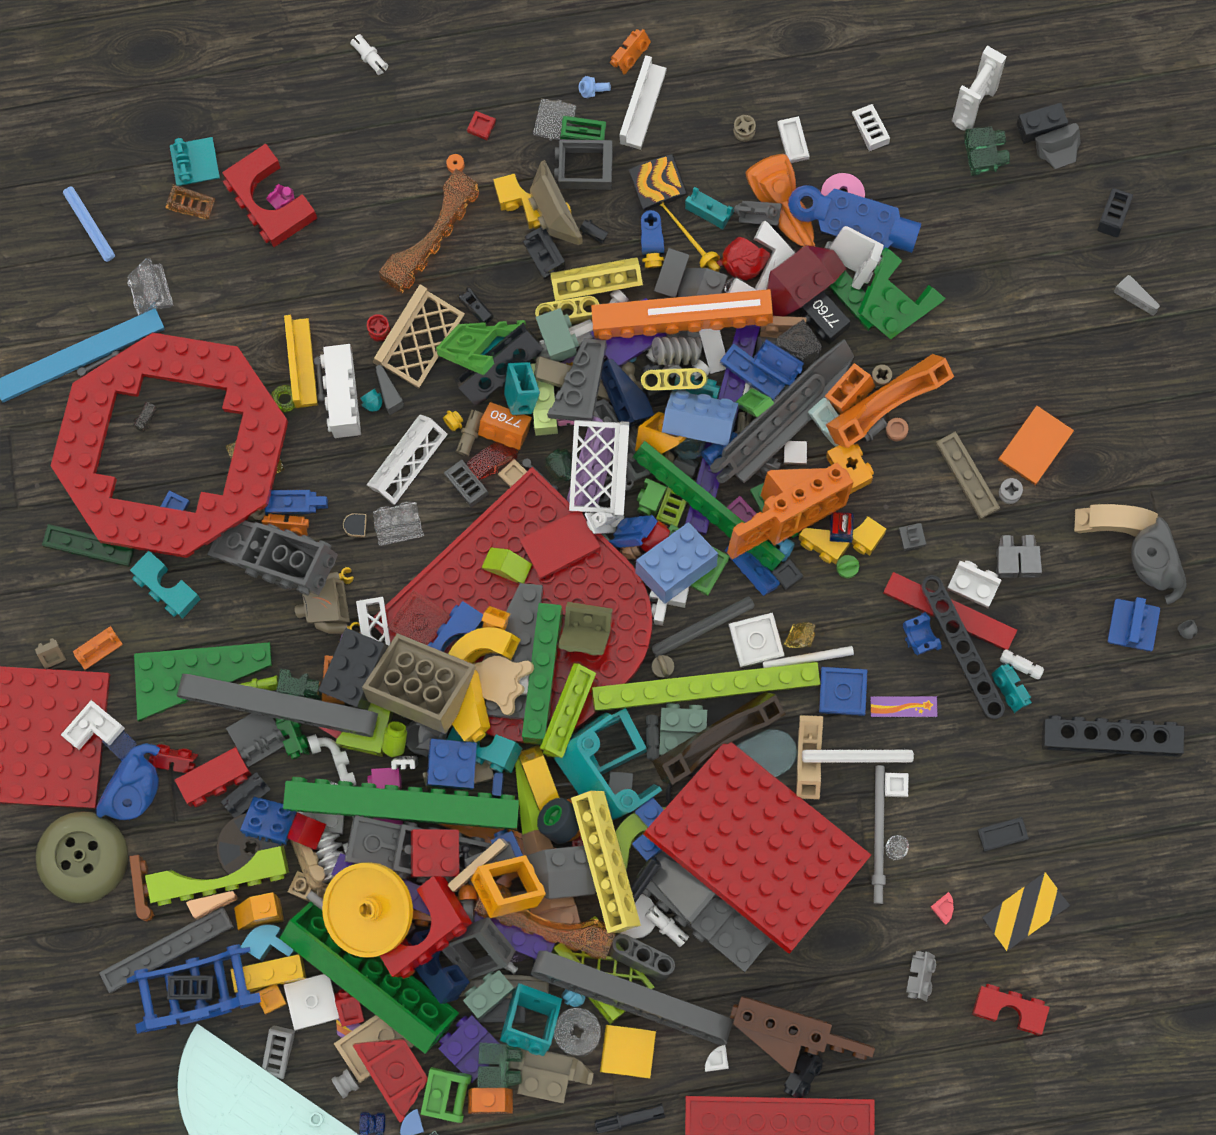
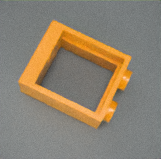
[471,855,546,918]

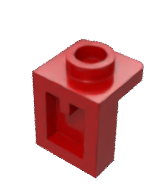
[335,989,364,1027]

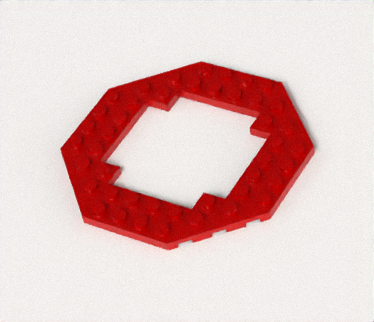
[51,333,288,558]

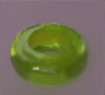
[271,385,296,412]

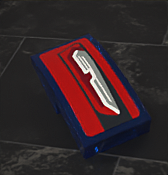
[830,512,854,543]

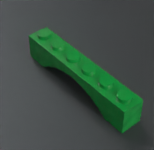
[522,603,563,744]

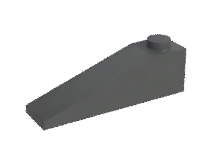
[678,268,728,361]

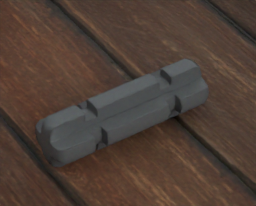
[646,715,659,760]

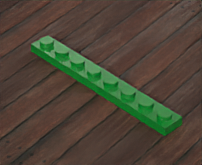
[632,441,785,571]

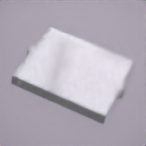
[533,98,577,141]

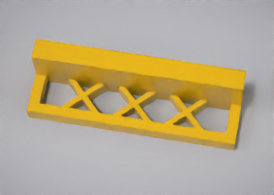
[284,315,318,408]

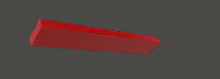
[883,572,1017,650]

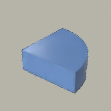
[400,1109,424,1135]

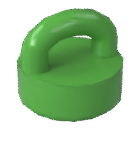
[836,555,859,579]

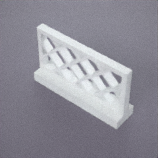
[569,420,629,515]

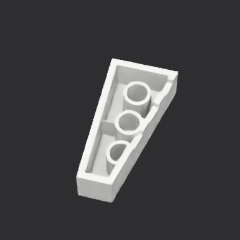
[320,344,361,438]

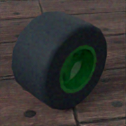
[537,798,579,844]

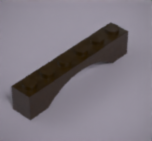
[652,692,786,785]

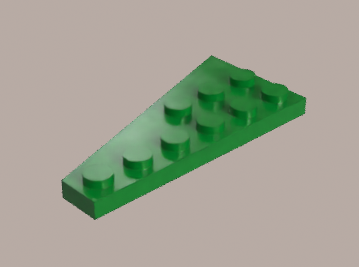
[134,642,272,722]

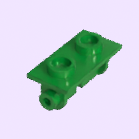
[275,718,310,760]

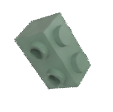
[536,308,579,362]
[463,970,515,1020]

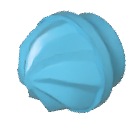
[561,989,585,1007]

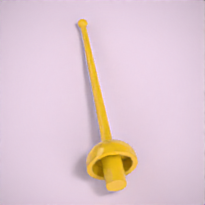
[660,202,721,272]

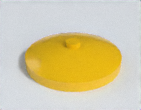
[322,862,413,957]

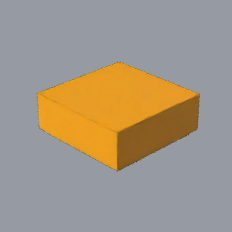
[256,984,287,1014]

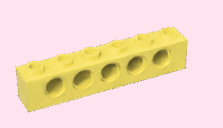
[571,791,641,933]

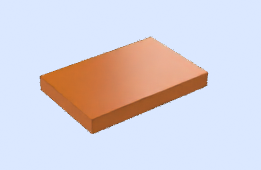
[998,406,1074,486]

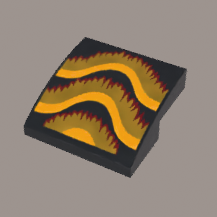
[629,154,687,211]

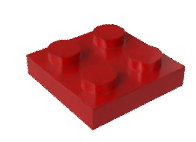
[411,829,459,877]

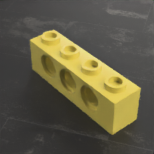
[550,257,643,301]

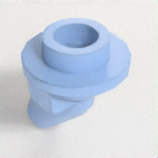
[579,76,611,98]

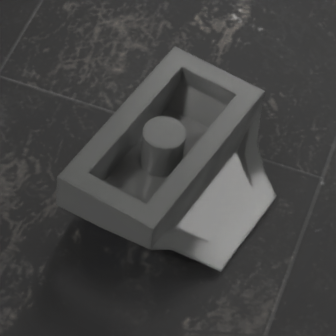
[1035,123,1081,169]

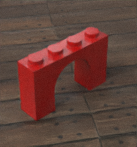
[222,144,317,247]
[380,876,472,979]

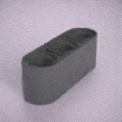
[608,934,675,981]

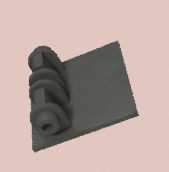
[226,713,286,767]

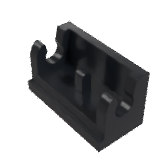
[523,226,566,280]

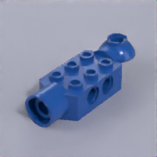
[788,185,921,253]

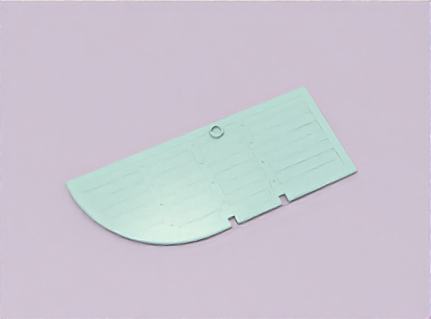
[178,1024,359,1135]

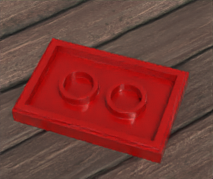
[519,511,601,580]

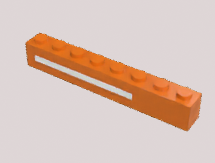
[591,289,773,340]

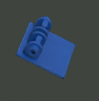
[240,797,296,846]

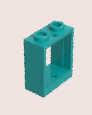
[590,708,647,775]
[500,983,562,1056]

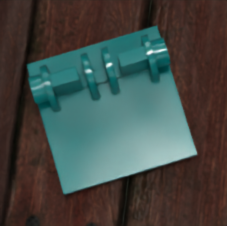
[170,137,220,186]

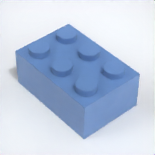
[662,390,738,446]
[635,522,718,604]

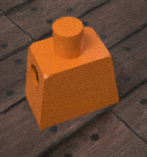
[468,1088,513,1114]

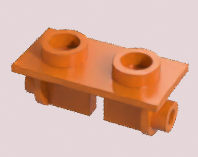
[610,29,651,75]
[262,513,309,536]
[73,626,123,670]

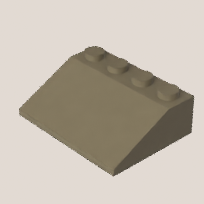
[362,633,476,734]

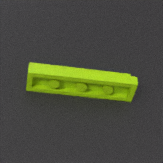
[540,663,596,758]

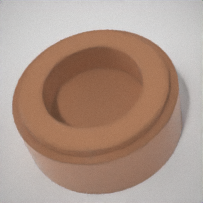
[885,418,908,441]

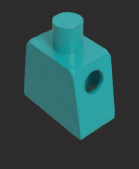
[504,362,540,415]

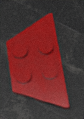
[353,1038,428,1123]

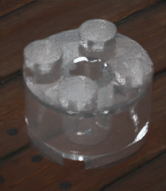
[554,1008,601,1057]

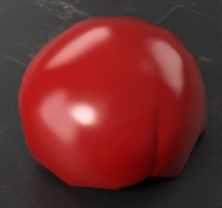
[640,521,670,552]

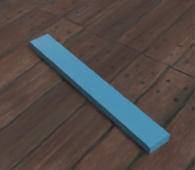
[0,308,165,402]

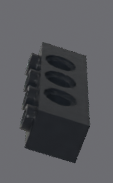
[455,323,544,406]

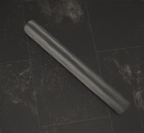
[651,596,755,657]

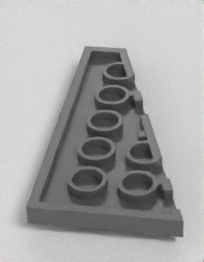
[483,583,543,720]

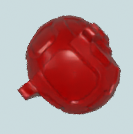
[716,237,771,281]

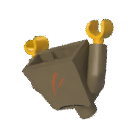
[295,567,361,634]

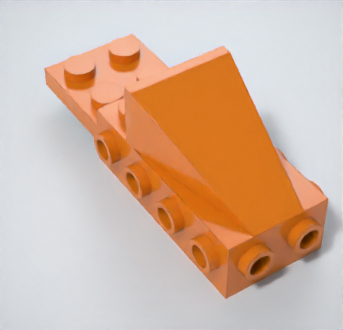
[727,462,854,559]

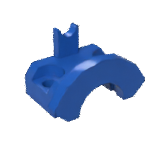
[903,612,942,655]

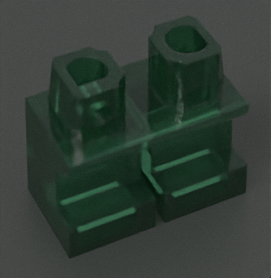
[964,126,1010,176]
[276,669,321,700]
[477,1042,523,1088]

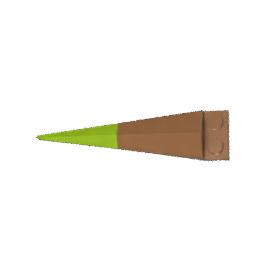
[515,757,582,938]

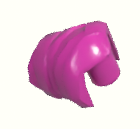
[266,184,295,210]

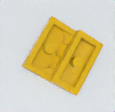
[600,1025,656,1078]

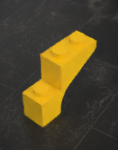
[493,174,571,229]
[799,517,886,565]

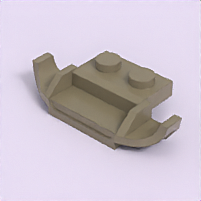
[500,1048,594,1104]

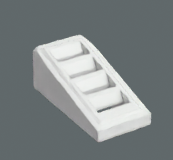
[852,104,890,151]

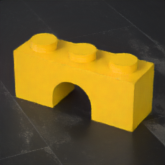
[230,954,307,993]

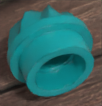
[360,389,382,411]

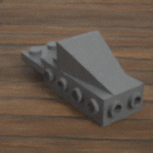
[207,521,338,596]
[344,815,492,888]
[637,850,772,973]

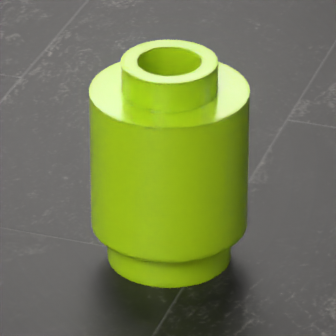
[382,722,407,757]

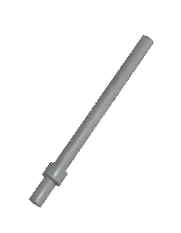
[872,765,886,904]

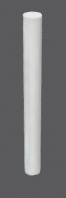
[763,646,854,668]

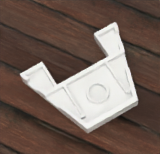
[728,221,795,293]

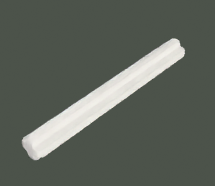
[802,750,914,763]

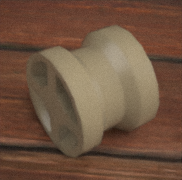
[734,115,756,142]

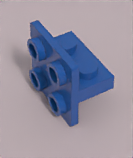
[1107,597,1160,652]

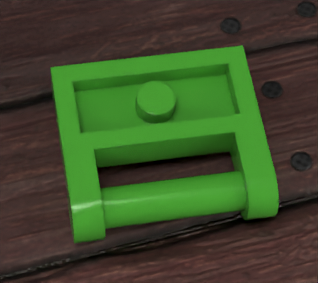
[421,1067,472,1123]

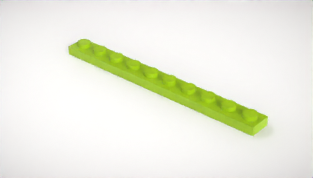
[591,662,820,711]

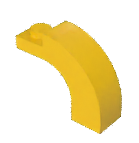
[448,627,521,664]

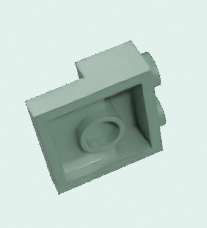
[659,704,707,756]

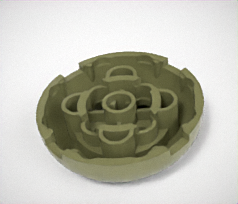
[36,811,128,904]

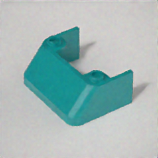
[554,712,662,821]

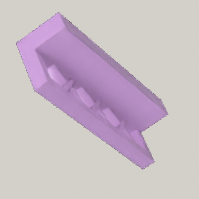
[567,416,615,507]

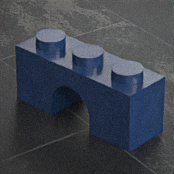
[409,929,470,1004]

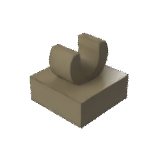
[35,638,66,669]

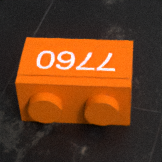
[478,402,532,450]

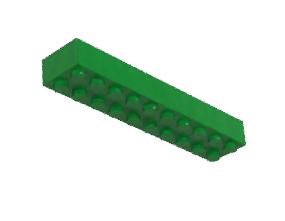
[283,777,519,830]

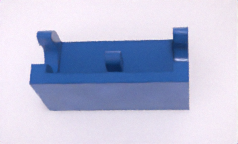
[754,339,804,386]

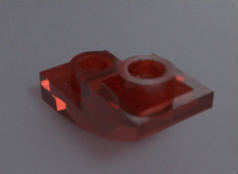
[467,442,518,480]

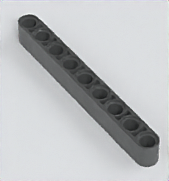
[177,673,378,737]
[531,951,733,1045]

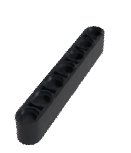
[921,575,1005,720]

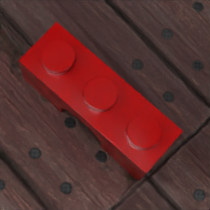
[972,984,1050,1036]

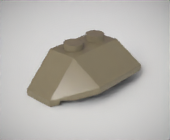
[528,160,583,245]

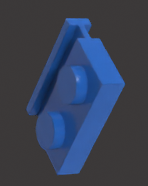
[609,515,658,548]

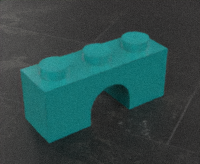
[130,551,201,619]
[447,726,523,773]

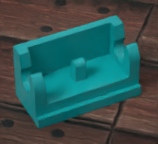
[685,187,734,230]

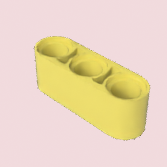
[535,296,599,325]
[641,368,708,390]

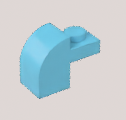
[241,925,296,962]

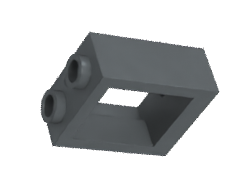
[554,140,613,190]
[442,917,516,980]

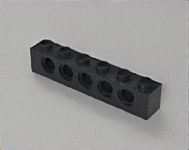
[1042,716,1184,757]

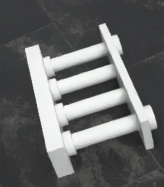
[952,46,1007,132]

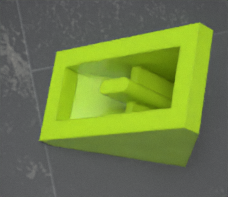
[482,547,532,584]

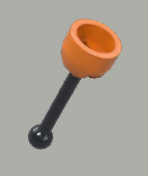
[458,845,477,901]

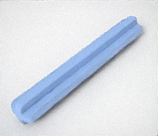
[63,186,115,262]

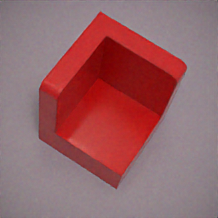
[287,812,327,849]

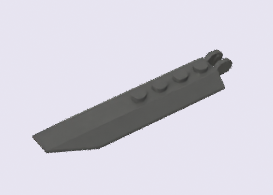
[710,339,854,483]

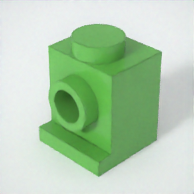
[637,478,667,516]

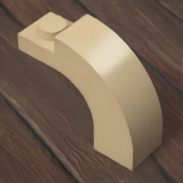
[1074,504,1158,537]
[796,715,823,799]

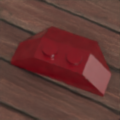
[766,245,846,317]

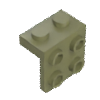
[559,602,613,655]

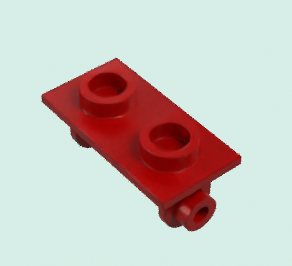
[148,744,199,773]

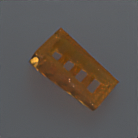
[165,184,215,219]

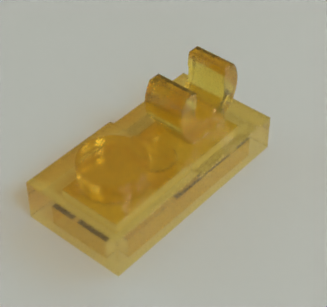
[784,622,816,648]

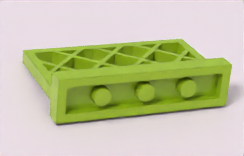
[551,916,654,1025]

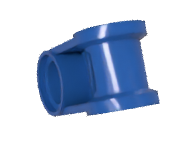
[641,210,664,255]

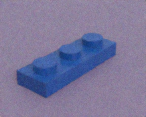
[720,344,787,401]

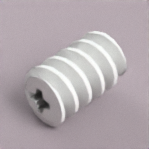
[314,832,345,883]

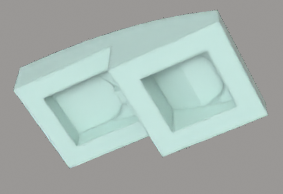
[808,398,839,447]

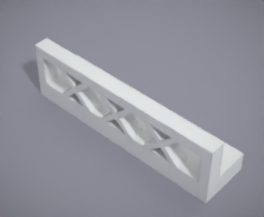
[620,55,667,150]
[367,415,447,505]
[356,597,390,646]

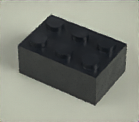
[318,628,388,710]

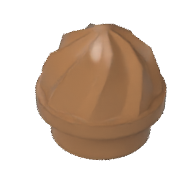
[620,546,643,560]

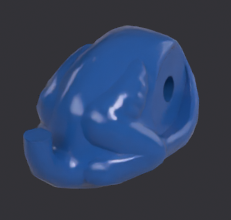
[96,743,160,820]

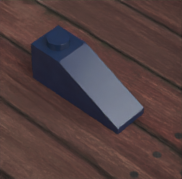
[601,359,654,427]

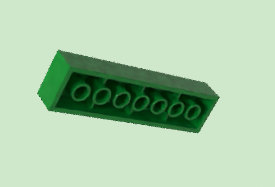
[279,902,459,1054]

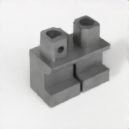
[996,535,1042,578]

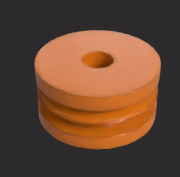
[446,154,465,174]

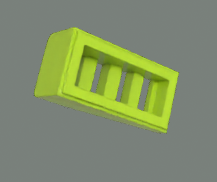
[656,487,687,527]

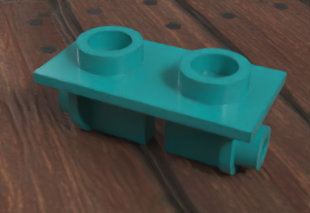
[991,664,1032,713]

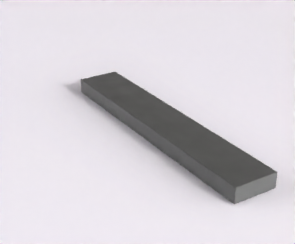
[99,906,234,994]

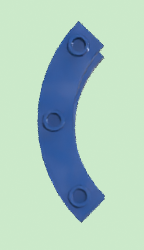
[127,945,261,1034]

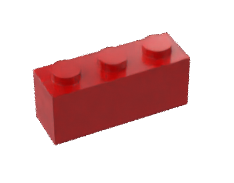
[175,747,251,807]

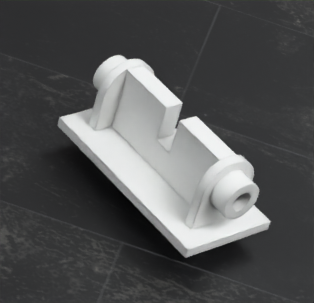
[585,512,624,534]

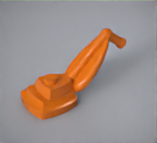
[746,154,815,247]

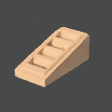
[186,891,238,920]

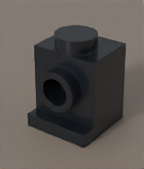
[642,364,670,402]

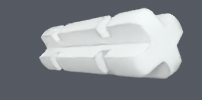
[1000,650,1044,679]

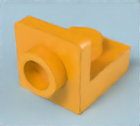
[482,606,511,630]

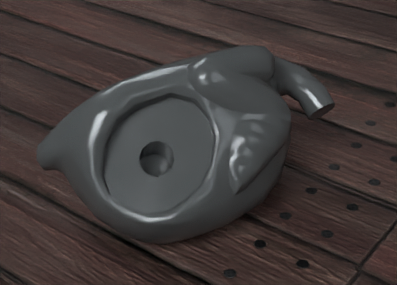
[1131,517,1187,604]

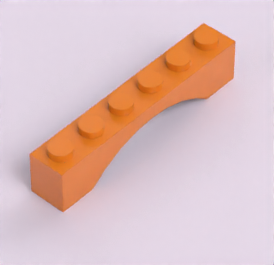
[826,354,954,448]

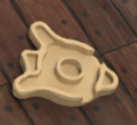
[474,656,534,716]

